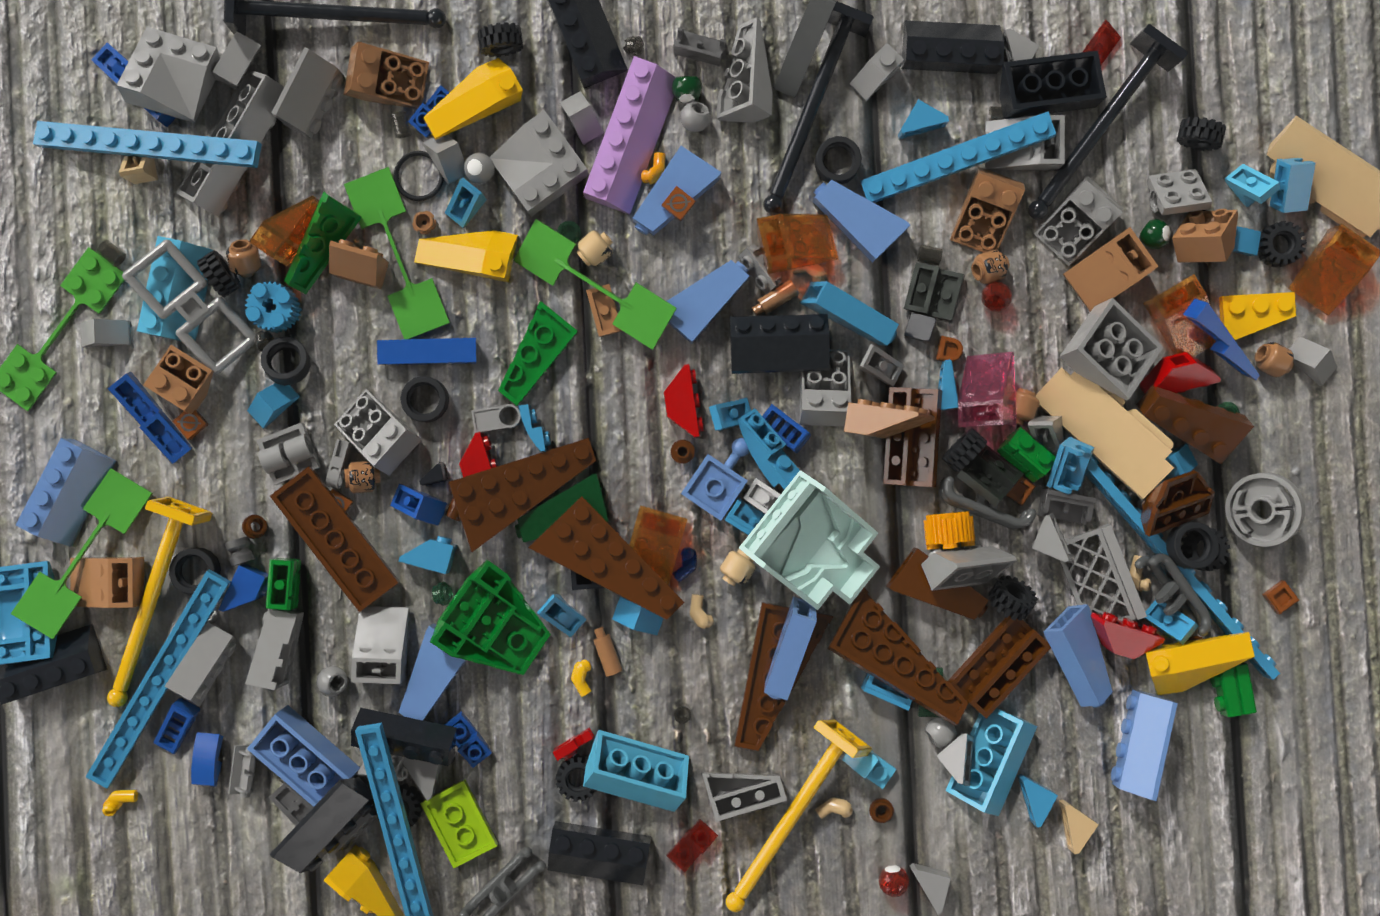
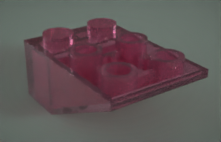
[958,352,1017,428]

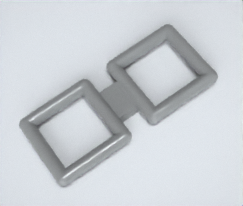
[122,239,258,375]

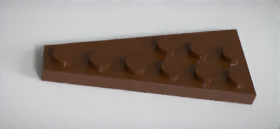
[448,438,596,553]
[528,497,685,620]
[827,587,968,726]
[734,602,834,751]

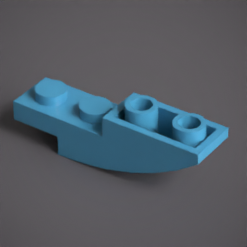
[738,409,800,490]

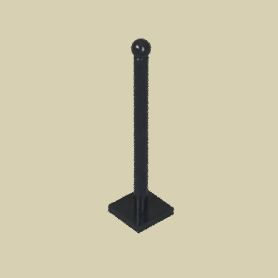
[223,0,446,36]
[763,0,874,214]
[1028,24,1188,220]

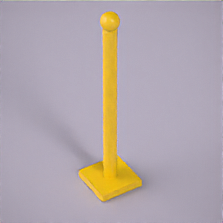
[107,496,213,707]
[726,720,872,912]

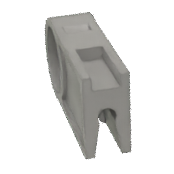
[471,404,522,433]
[326,439,354,489]

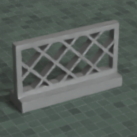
[1060,523,1147,633]

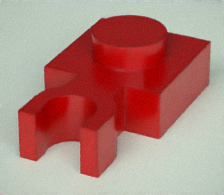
[552,727,594,761]

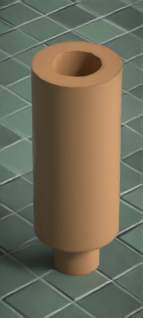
[751,280,799,316]
[593,627,623,677]

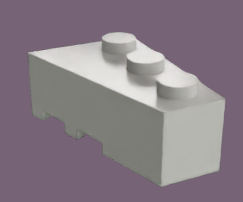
[245,609,304,690]
[165,622,237,707]
[702,772,787,822]

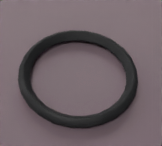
[394,151,444,201]

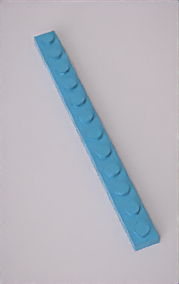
[1085,455,1280,680]

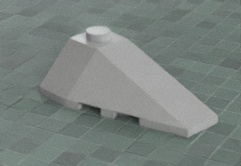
[716,17,773,123]

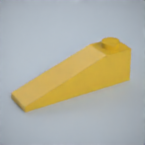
[424,58,523,140]
[414,230,518,283]
[1146,632,1255,695]
[324,845,404,916]

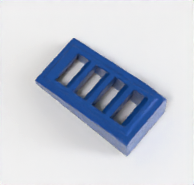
[762,404,811,454]
[153,698,201,755]

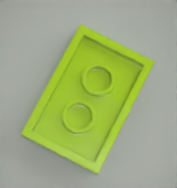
[420,779,498,869]

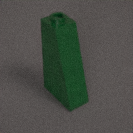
[515,474,610,543]

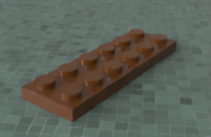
[270,466,400,612]

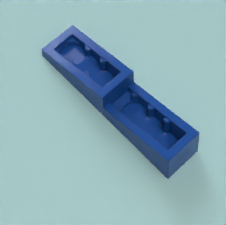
[91,42,176,127]
[1183,299,1260,380]
[377,338,476,365]
[108,372,192,464]

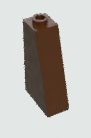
[886,547,989,620]

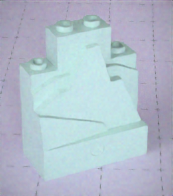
[739,470,880,610]

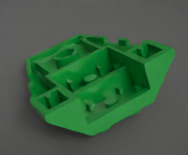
[430,560,551,675]

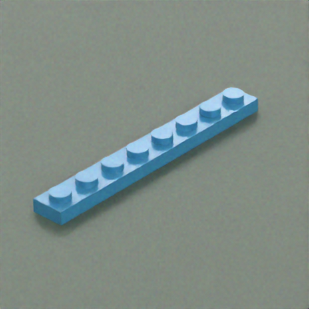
[860,111,1056,203]

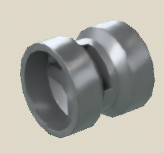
[225,536,256,566]

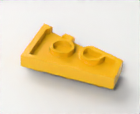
[1219,292,1296,340]

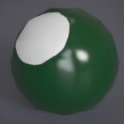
[672,76,702,104]
[1139,219,1171,250]

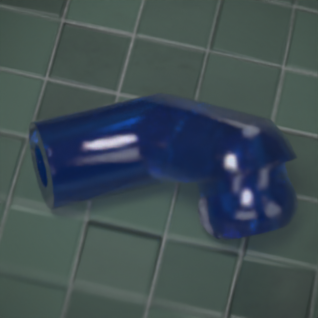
[672,547,697,583]

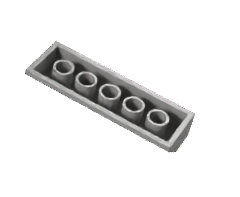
[176,69,284,217]

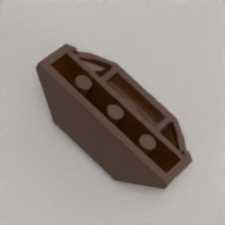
[1141,470,1215,537]

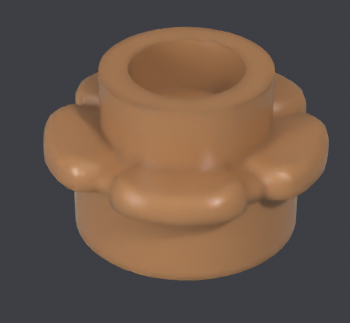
[413,211,436,235]

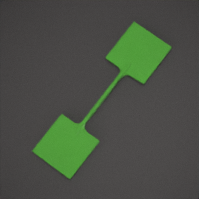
[344,167,450,339]
[513,219,677,350]
[0,247,125,411]
[11,468,153,639]

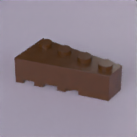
[1136,385,1254,464]

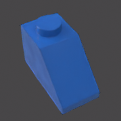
[390,483,447,526]
[218,564,268,612]

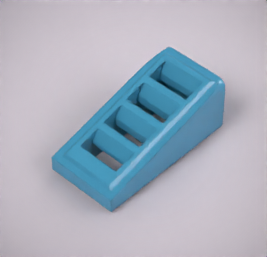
[938,359,959,411]

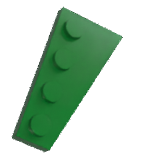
[284,192,362,295]
[498,301,578,406]

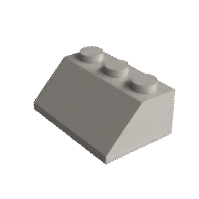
[272,47,344,139]
[921,545,1017,591]

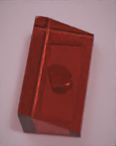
[1082,20,1121,65]

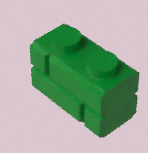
[997,427,1056,483]
[266,558,301,610]
[1210,662,1257,717]

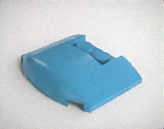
[0,561,57,665]

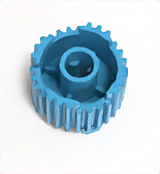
[245,281,302,333]

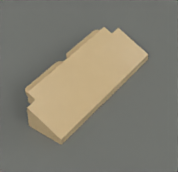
[1267,116,1380,238]
[1036,367,1174,500]

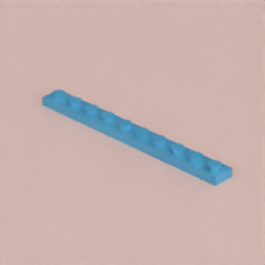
[33,121,262,168]
[86,569,231,789]
[355,723,433,916]

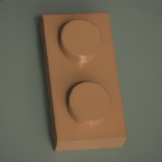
[586,284,622,338]

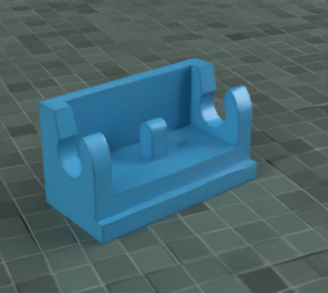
[1270,158,1316,213]
[1046,437,1095,494]
[724,497,765,535]
[860,673,912,711]

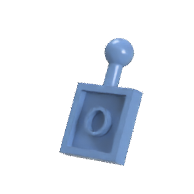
[681,438,750,521]

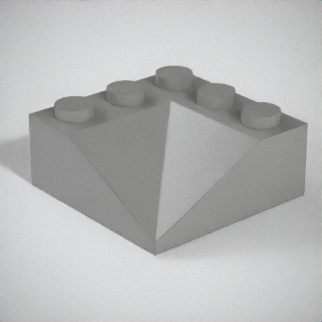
[116,27,220,123]
[490,110,589,217]
[1060,298,1163,400]

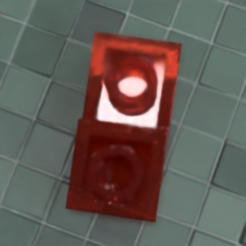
[666,819,718,873]

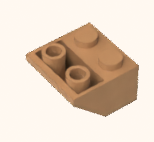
[1172,209,1238,263]
[329,239,389,289]
[143,345,214,415]

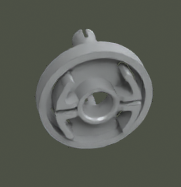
[1225,472,1305,547]

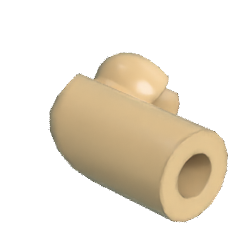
[689,594,714,629]

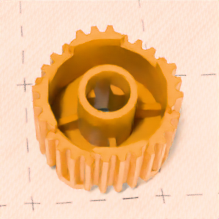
[923,511,975,550]

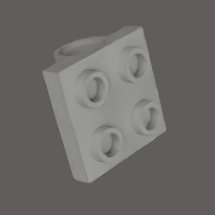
[1147,169,1212,216]
[256,422,321,485]

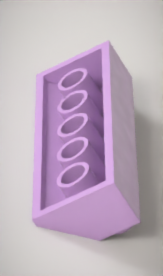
[583,56,676,215]

